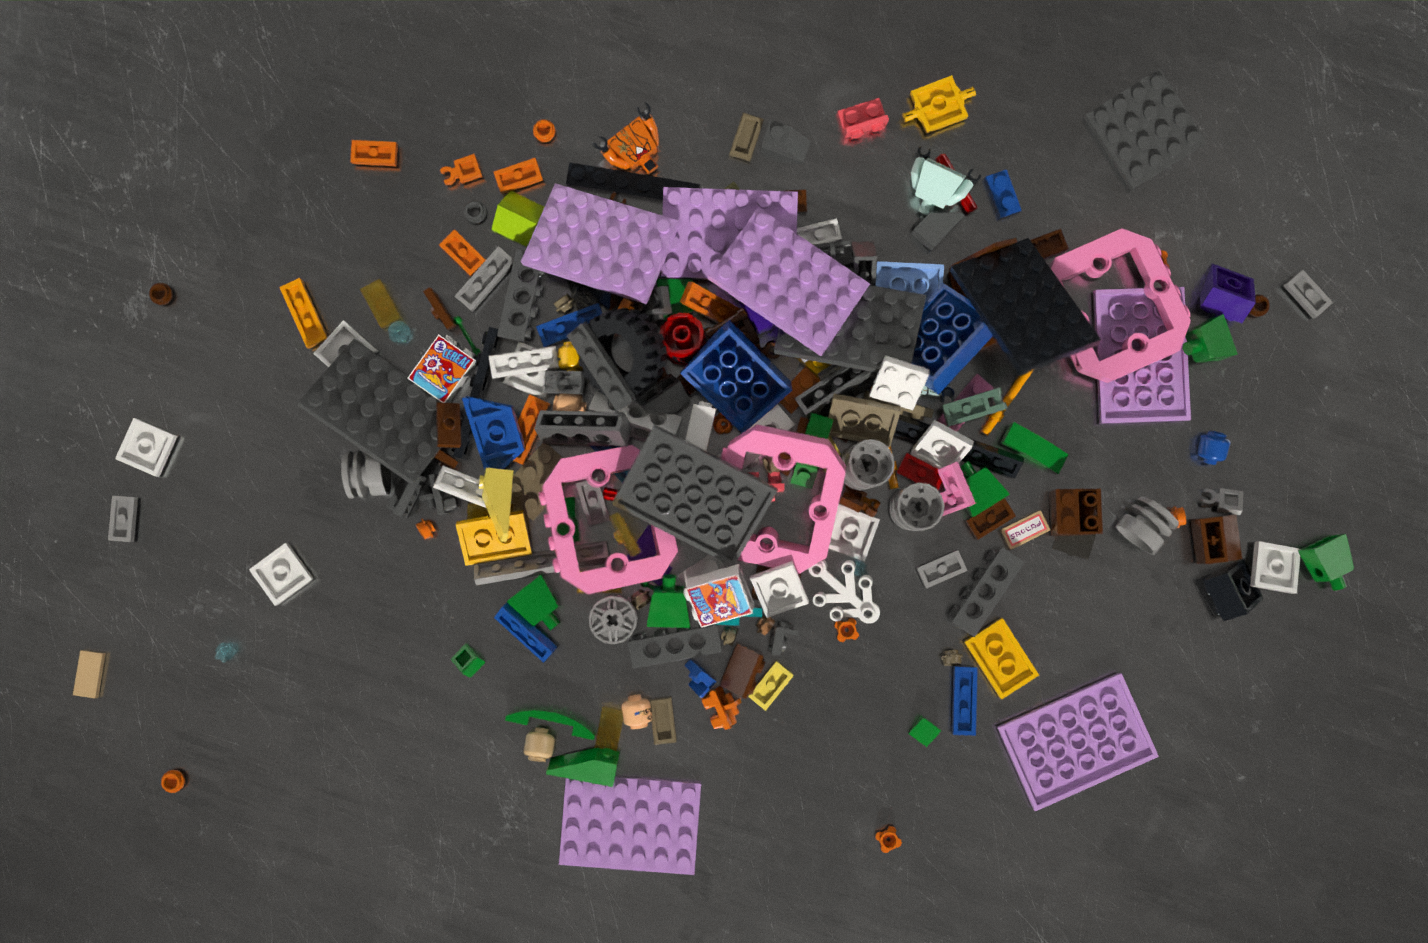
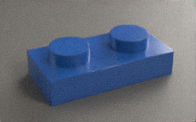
[984,169,1022,220]

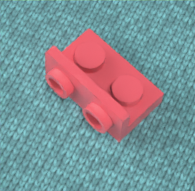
[837,98,889,139]

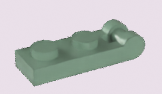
[941,387,1008,427]

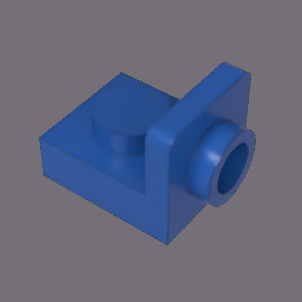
[684,659,716,698]

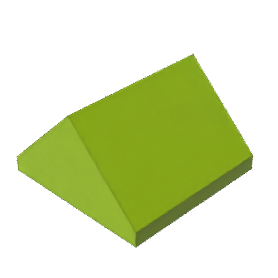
[491,191,544,247]

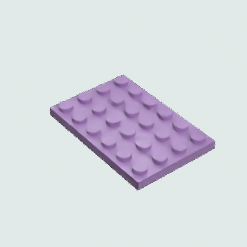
[521,183,680,304]
[661,187,798,280]
[708,207,870,356]
[1093,287,1191,424]
[997,673,1159,812]
[559,776,701,875]

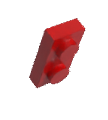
[896,453,942,490]

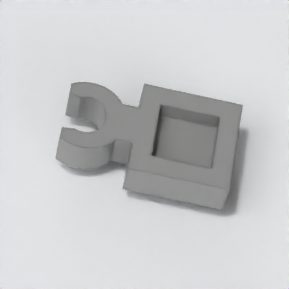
[1201,488,1243,515]

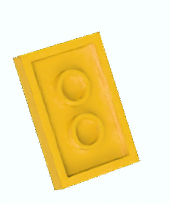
[456,510,532,566]
[963,618,1039,700]

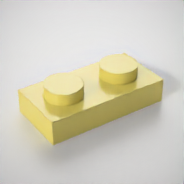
[748,661,794,711]

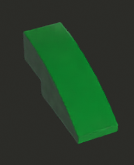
[1000,422,1069,474]

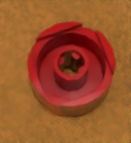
[659,313,707,364]

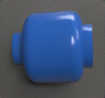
[1197,430,1231,465]

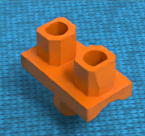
[701,686,742,730]

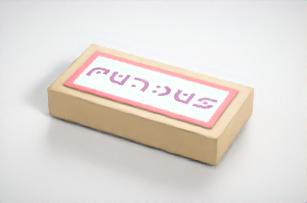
[999,510,1050,550]

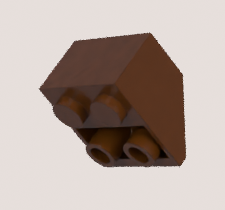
[1049,489,1103,536]
[1191,514,1242,564]
[720,641,766,699]

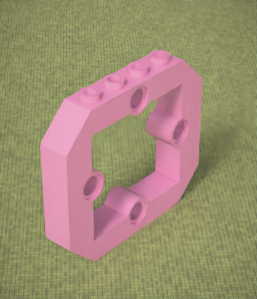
[1050,228,1191,383]
[721,424,846,574]
[539,445,678,594]

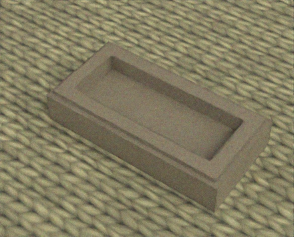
[729,112,764,162]
[649,696,677,745]

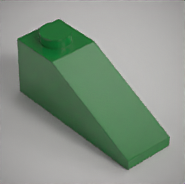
[790,413,833,489]
[546,748,620,787]

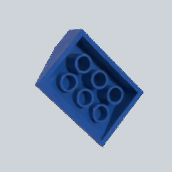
[912,283,993,395]
[680,320,792,433]

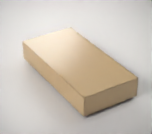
[73,650,106,698]

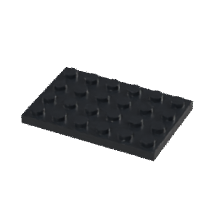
[950,238,1101,376]

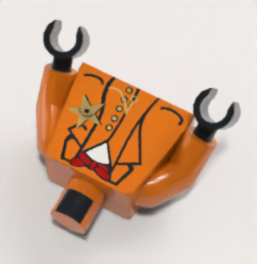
[592,102,659,175]

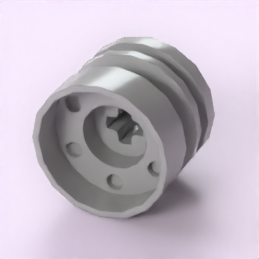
[840,439,895,491]
[341,450,392,498]
[889,483,944,531]
[1116,495,1179,555]
[589,594,639,644]

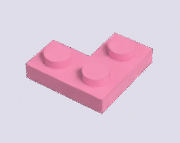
[937,462,976,516]

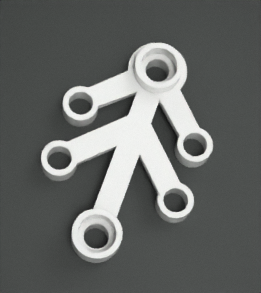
[808,559,880,623]

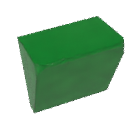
[450,643,485,678]
[908,716,941,747]

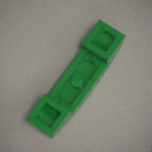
[505,708,596,740]

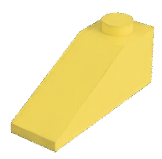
[478,468,513,542]

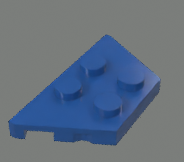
[462,396,526,471]

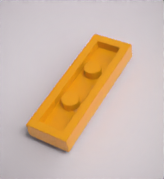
[279,278,328,348]

